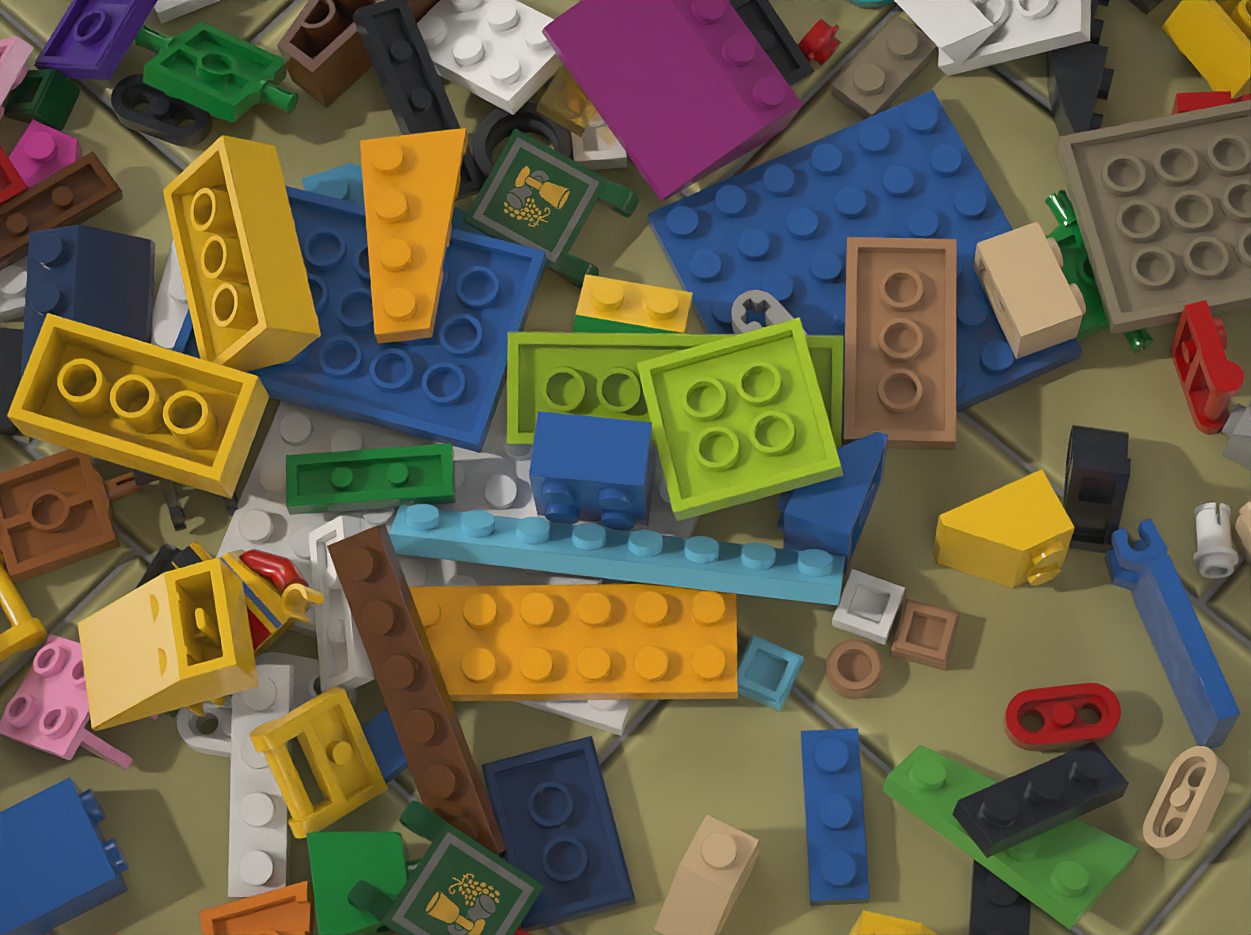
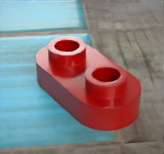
[1004,683,1121,751]

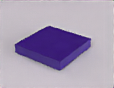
[34,0,158,81]

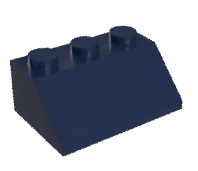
[21,225,155,379]

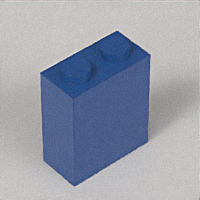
[0,777,129,935]

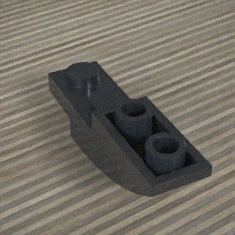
[1046,0,1114,136]

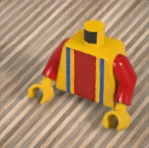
[172,541,325,718]

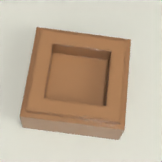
[890,598,961,671]

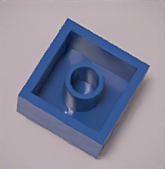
[529,411,656,530]

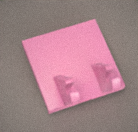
[0,634,159,770]

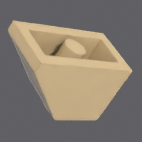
[654,814,759,935]

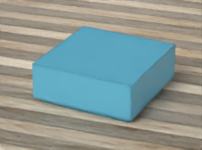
[737,634,804,712]

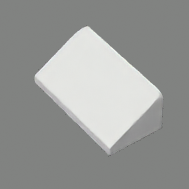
[894,0,997,66]

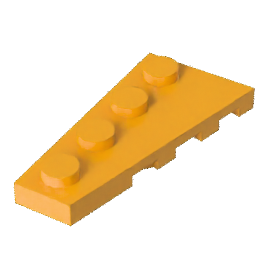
[360,128,468,344]

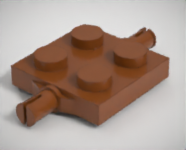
[0,449,143,584]

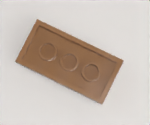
[843,237,957,450]

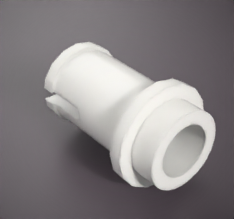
[1192,503,1239,578]

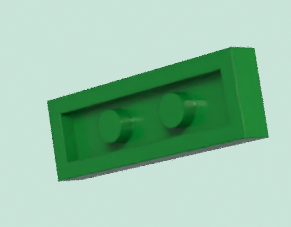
[286,443,456,515]

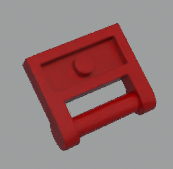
[1169,300,1244,435]

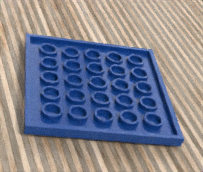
[648,90,1082,446]

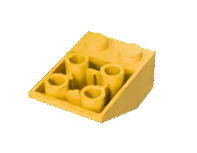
[78,557,259,731]

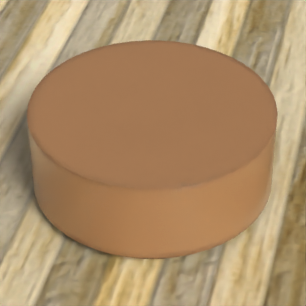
[826,639,883,699]

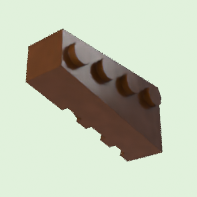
[277,0,440,108]

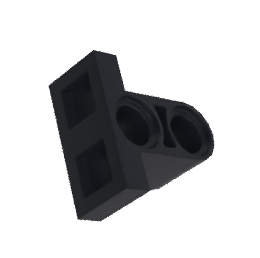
[1063,425,1131,553]

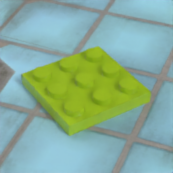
[637,317,844,521]

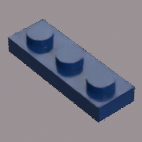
[800,728,870,906]

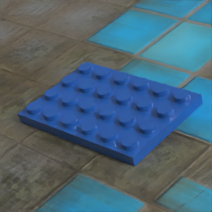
[172,186,547,453]

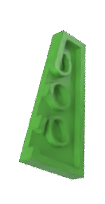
[882,745,1139,930]

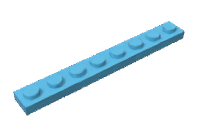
[389,504,845,605]

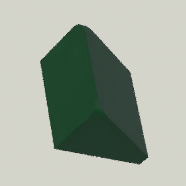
[4,69,80,131]

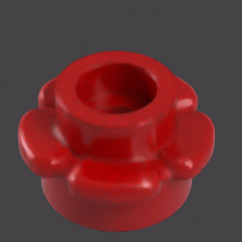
[798,18,842,66]

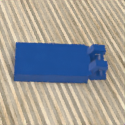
[1104,519,1240,749]

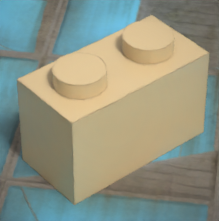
[973,221,1086,359]

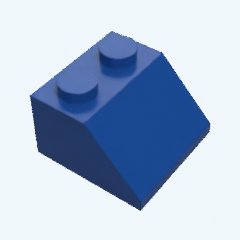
[777,432,888,573]

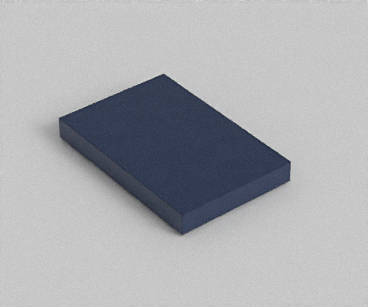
[481,736,636,932]

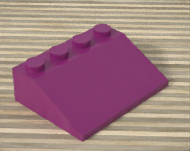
[542,0,803,202]

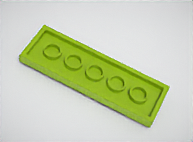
[507,331,843,449]

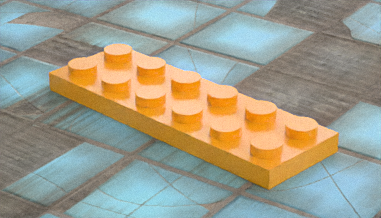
[408,584,738,701]

